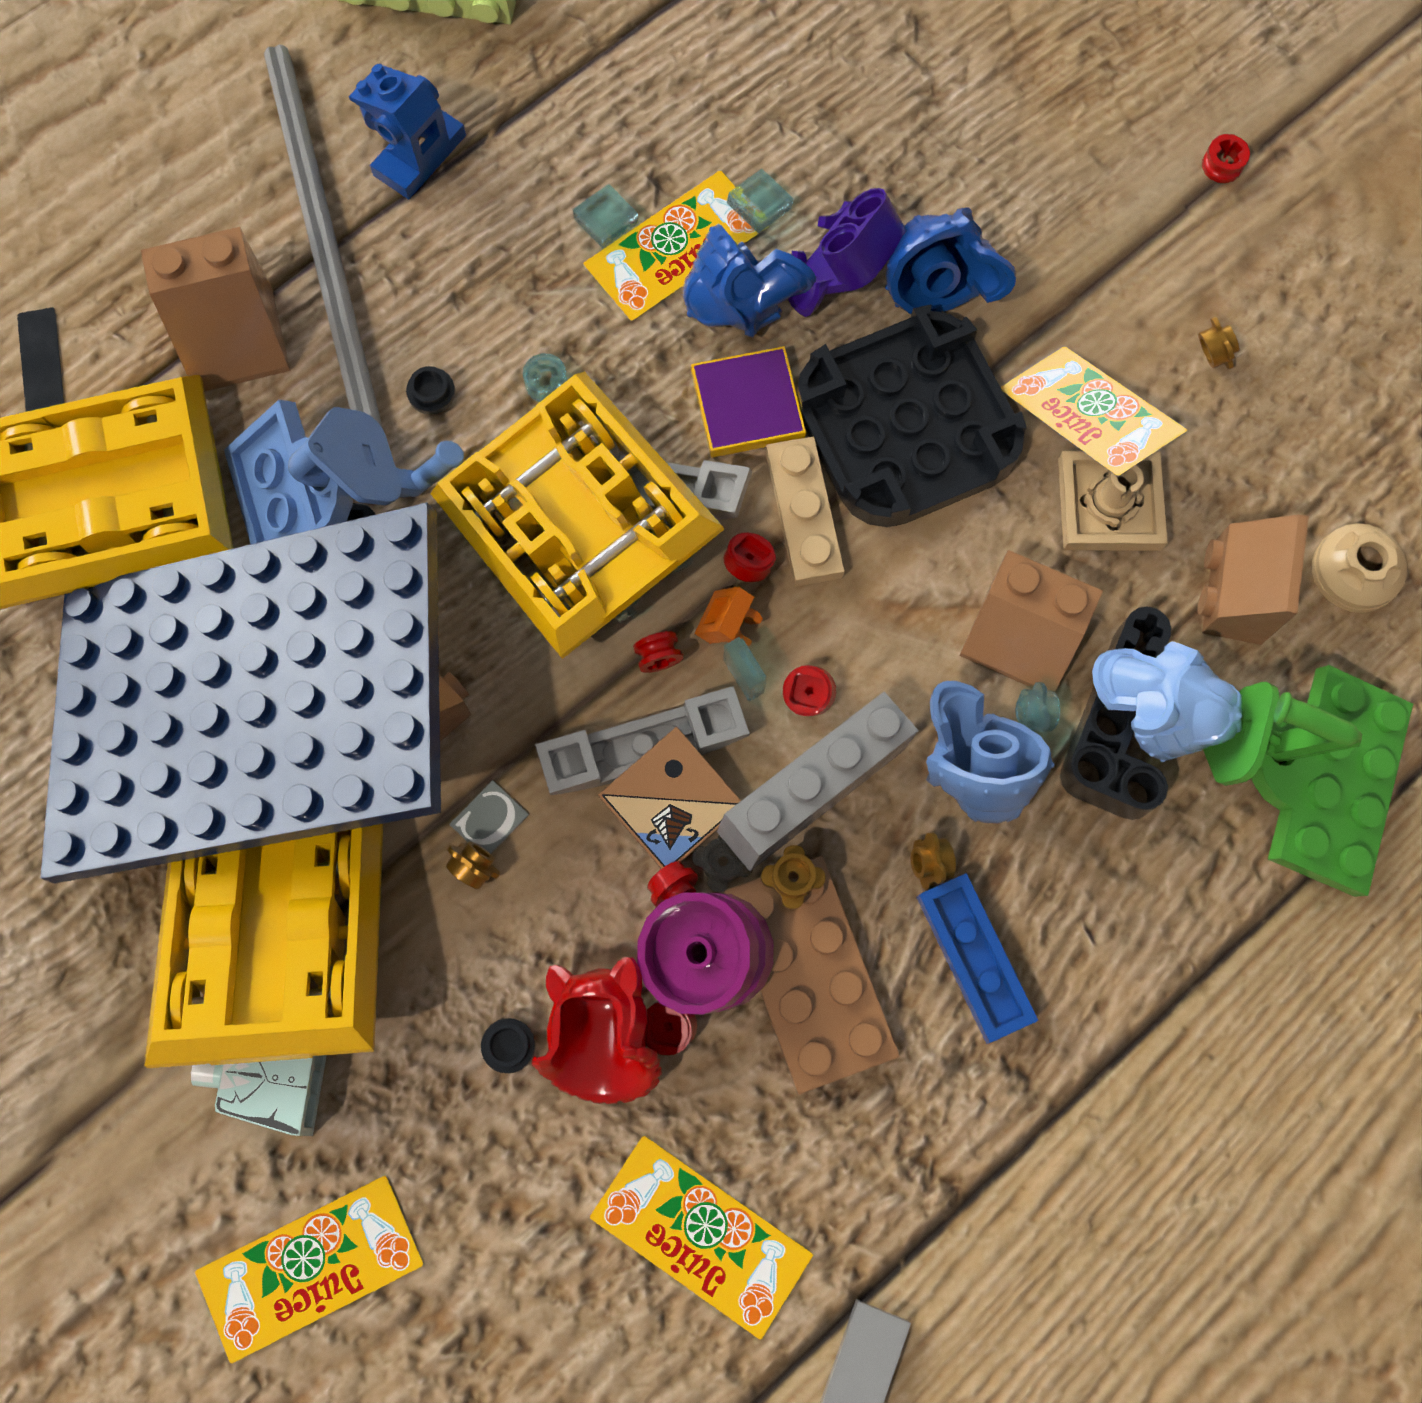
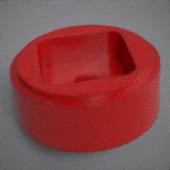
[723,532,776,582]
[783,665,836,716]
[646,1001,697,1056]

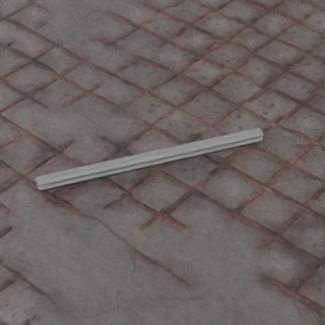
[264,44,383,429]

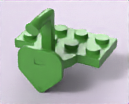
[1203,665,1413,897]

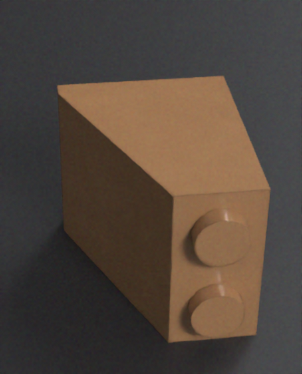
[141,227,291,392]

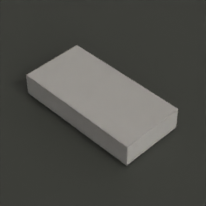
[820,1299,911,1403]

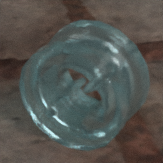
[523,353,567,402]

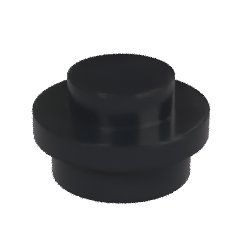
[406,366,456,415]
[481,1018,536,1074]

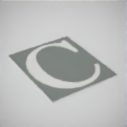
[449,780,529,854]

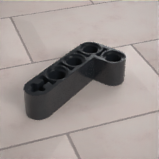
[1060,606,1172,820]

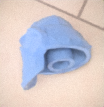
[1092,641,1242,763]

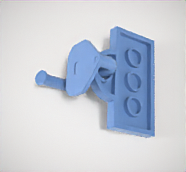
[224,400,464,544]

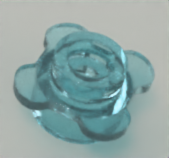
[1015,682,1060,732]

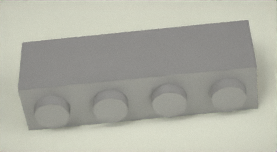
[717,691,919,872]

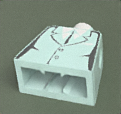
[191,1055,327,1136]

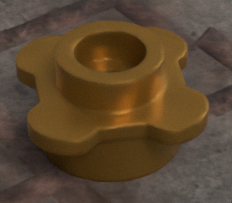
[1198,316,1240,370]
[910,832,956,890]
[446,842,500,889]
[761,845,826,909]

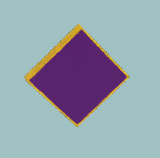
[691,346,806,458]

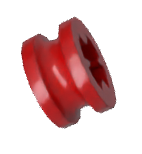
[1202,134,1250,183]
[633,631,683,673]

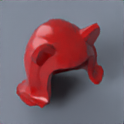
[532,957,662,1104]

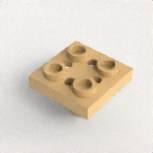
[1058,451,1168,551]

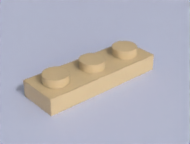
[766,436,844,587]

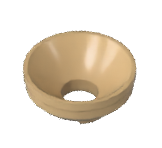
[1312,523,1407,613]

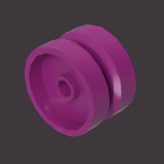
[637,892,774,1015]

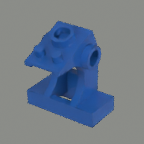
[349,64,466,200]

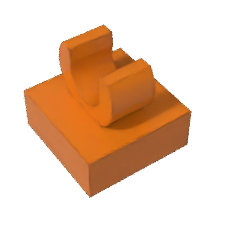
[694,586,763,647]

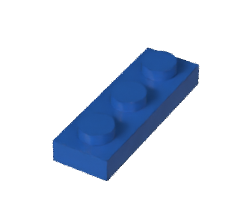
[916,873,1039,1044]

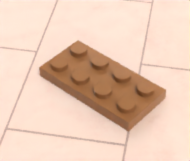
[724,855,900,1095]

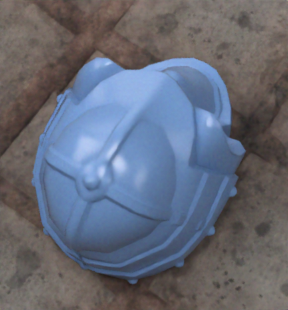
[926,681,1055,823]

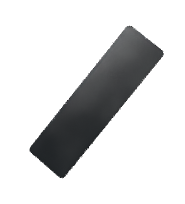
[17,307,64,412]

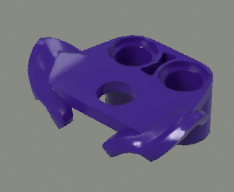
[788,188,907,317]

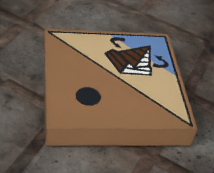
[597,726,741,869]

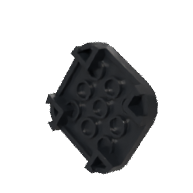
[797,304,1027,528]

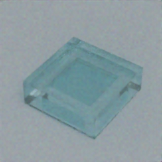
[727,169,794,233]
[572,184,639,249]
[723,637,766,701]

